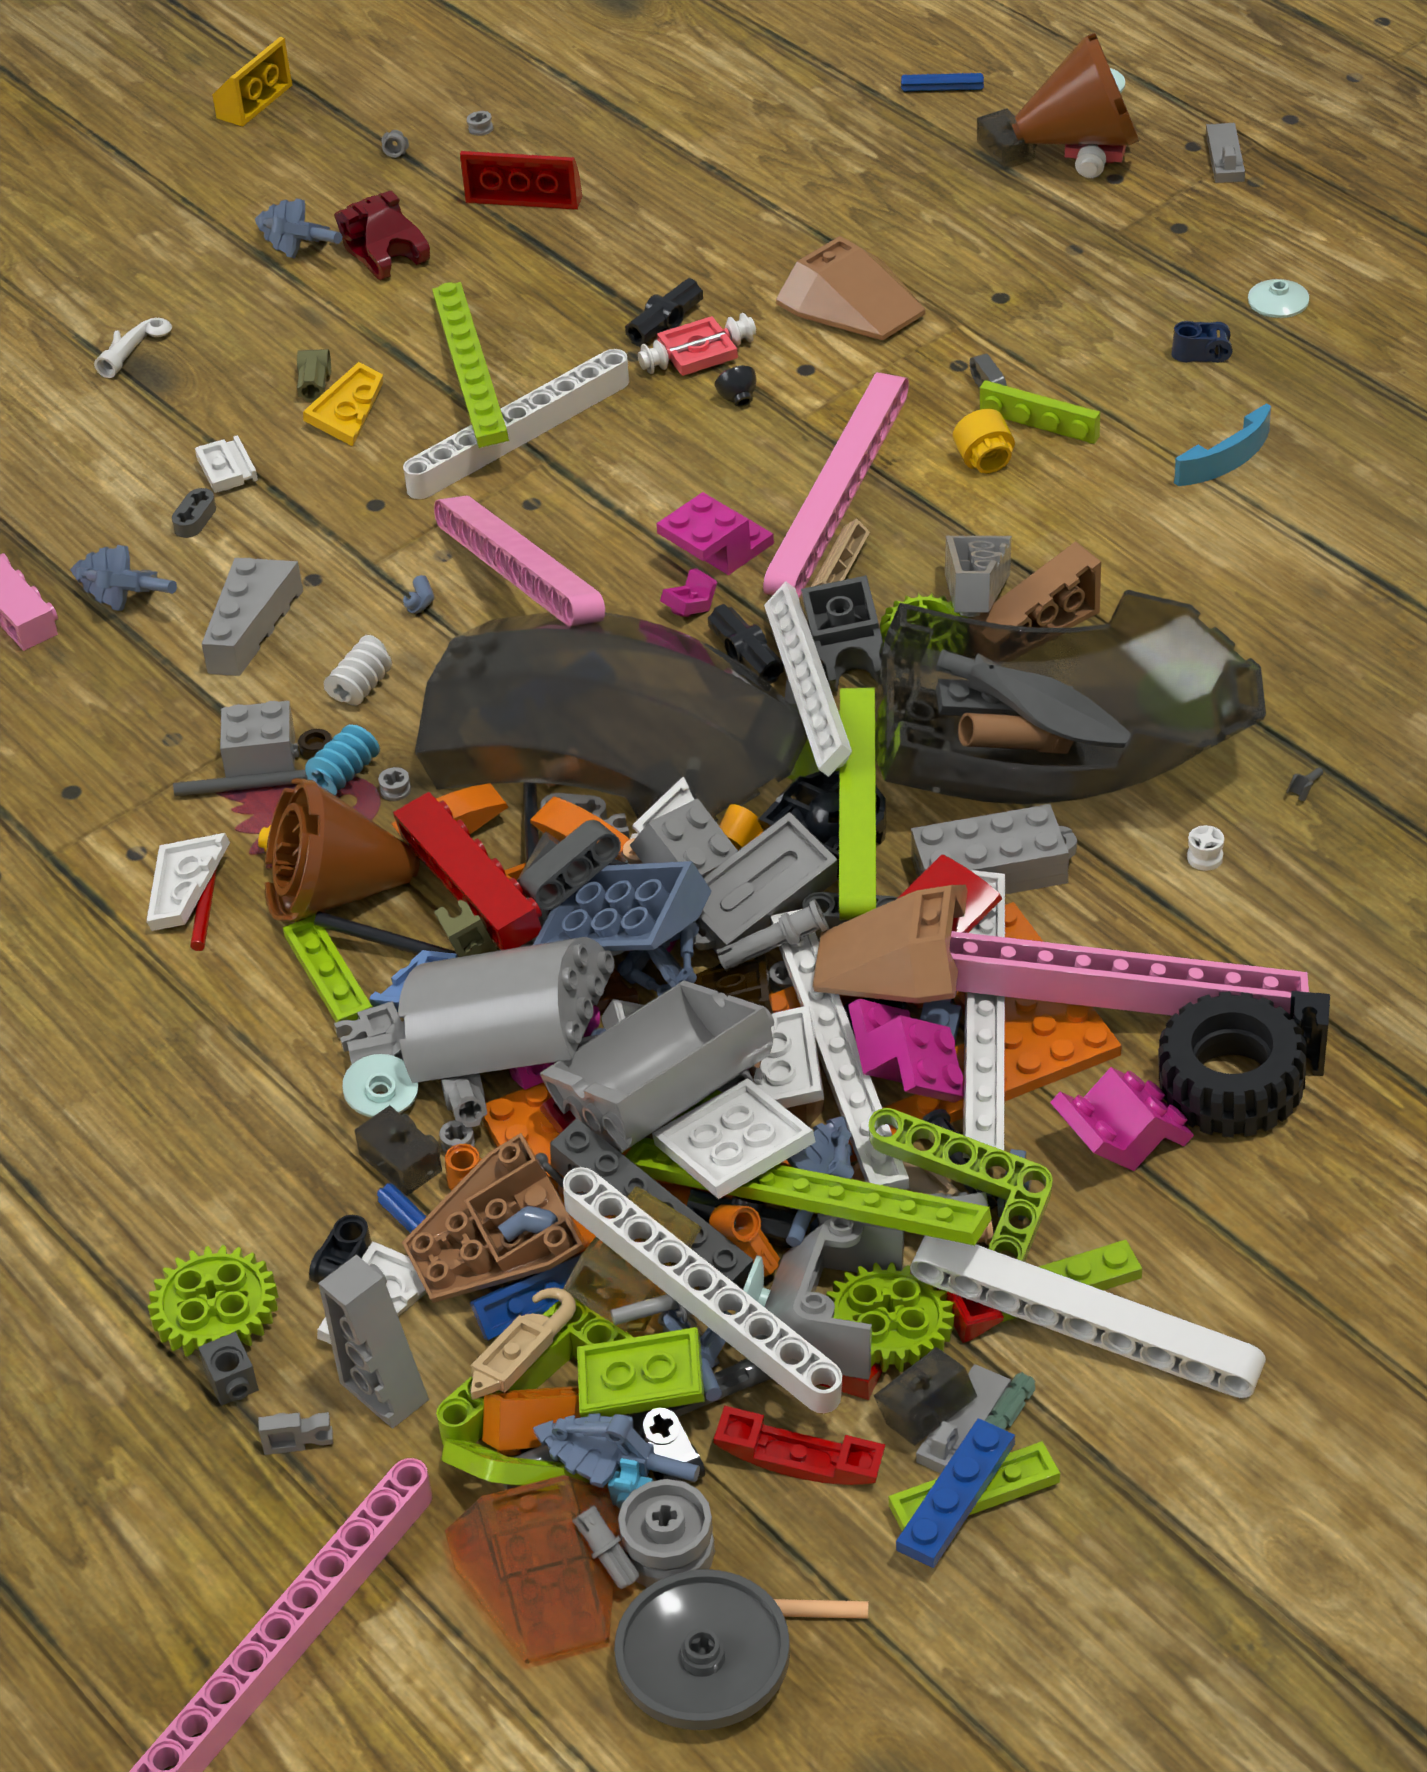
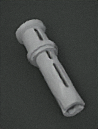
[716,900,829,971]

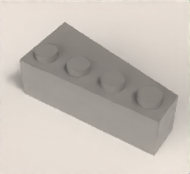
[202,558,303,676]
[318,1255,429,1429]

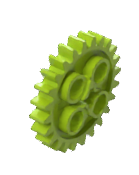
[148,1245,279,1357]
[826,1262,954,1372]

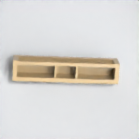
[811,518,870,587]

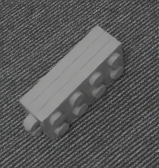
[911,804,1077,894]
[693,812,838,956]

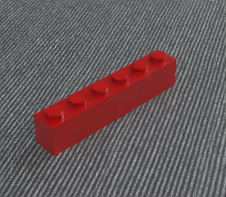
[393,791,542,950]

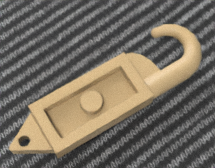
[471,1287,576,1400]

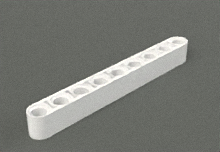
[403,349,629,499]
[563,1167,842,1414]
[910,1235,1266,1398]

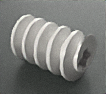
[323,635,392,705]

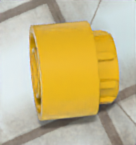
[952,409,1015,473]

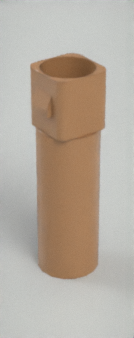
[958,713,1074,754]

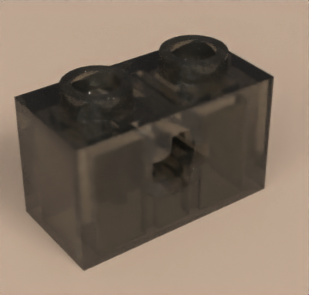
[977,108,1037,170]
[354,1105,442,1196]
[873,1347,978,1446]

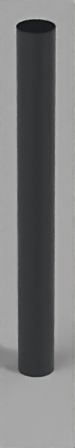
[523,780,539,863]
[314,911,456,955]

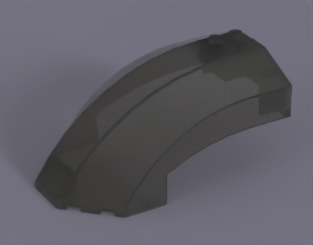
[875,590,1266,804]
[415,612,808,822]

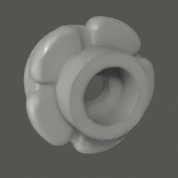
[381,130,409,158]

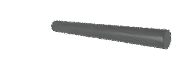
[173,770,308,797]

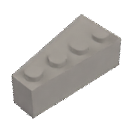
[945,536,1012,617]

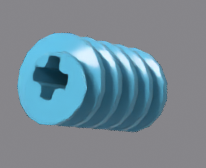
[305,724,380,795]

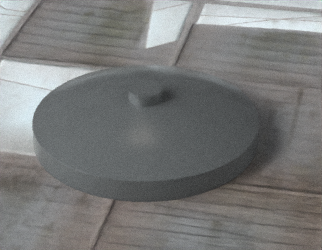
[614,1569,790,1730]

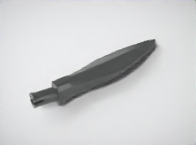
[936,649,1134,748]

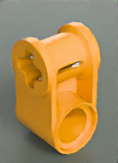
[719,804,764,851]

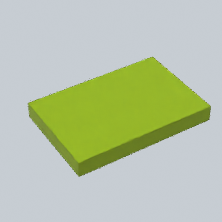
[577,1327,705,1418]

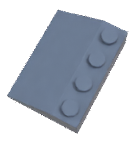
[533,861,712,951]

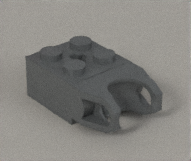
[801,575,885,692]

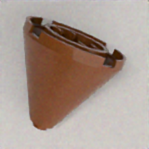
[1012,32,1140,146]
[265,778,420,922]

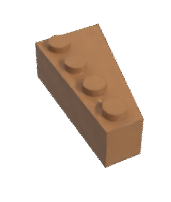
[969,541,1101,665]

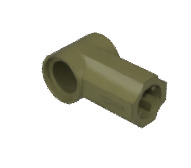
[297,349,331,402]

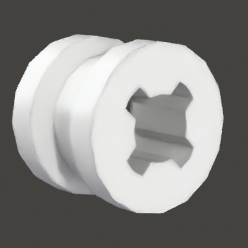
[1187,825,1224,871]

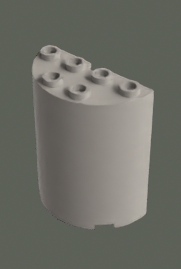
[398,937,614,1083]
[540,980,774,1153]

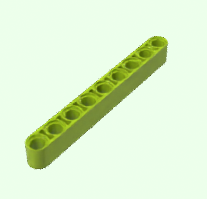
[839,687,876,921]

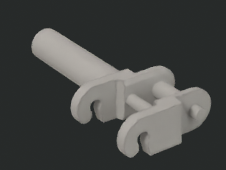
[610,1286,707,1326]

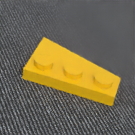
[303,362,383,447]

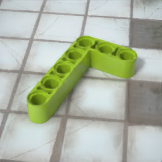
[868,1108,1053,1262]
[436,1297,633,1445]

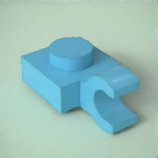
[608,1458,653,1509]

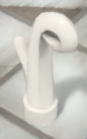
[94,318,172,378]

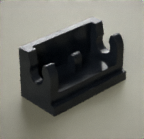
[1290,991,1330,1076]

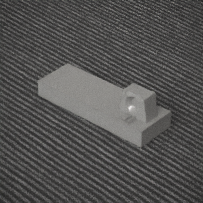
[1206,123,1245,183]
[916,1364,1011,1473]

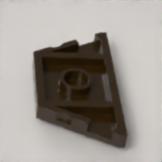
[694,953,773,1014]

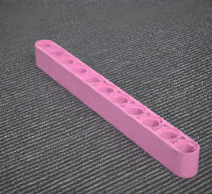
[763,372,909,598]
[434,495,605,627]
[129,1458,432,1772]

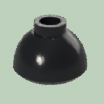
[714,365,757,407]

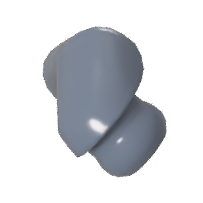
[498,1206,558,1242]

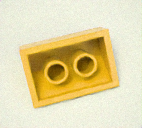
[212,37,292,127]

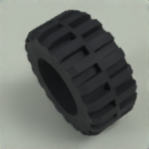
[1158,992,1306,1138]

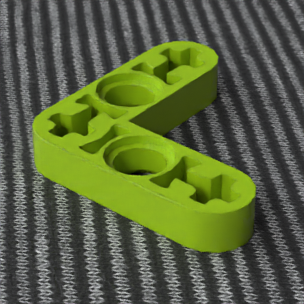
[441,1439,590,1491]

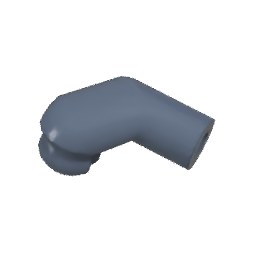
[403,575,434,614]

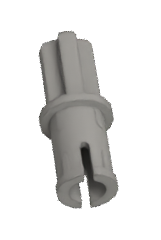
[572,1505,639,1589]

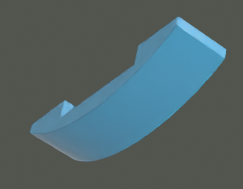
[1174,403,1271,486]

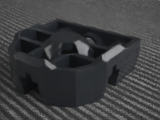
[758,771,887,880]

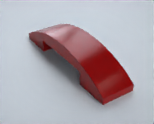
[713,1405,886,1485]

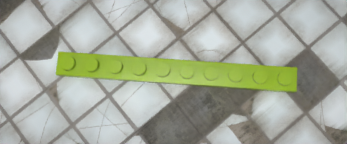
[432,282,509,448]
[625,1138,992,1246]

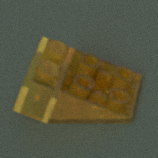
[563,1186,702,1332]

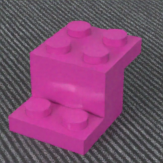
[656,492,774,575]
[848,999,964,1103]
[1050,1067,1194,1171]

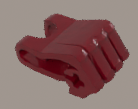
[334,191,430,280]

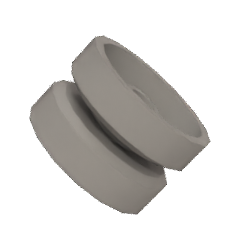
[618,1479,715,1588]

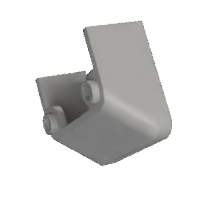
[754,1217,905,1380]

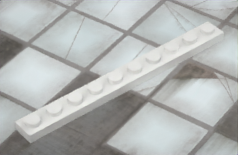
[764,581,852,776]
[963,870,1005,1159]
[771,909,909,1190]

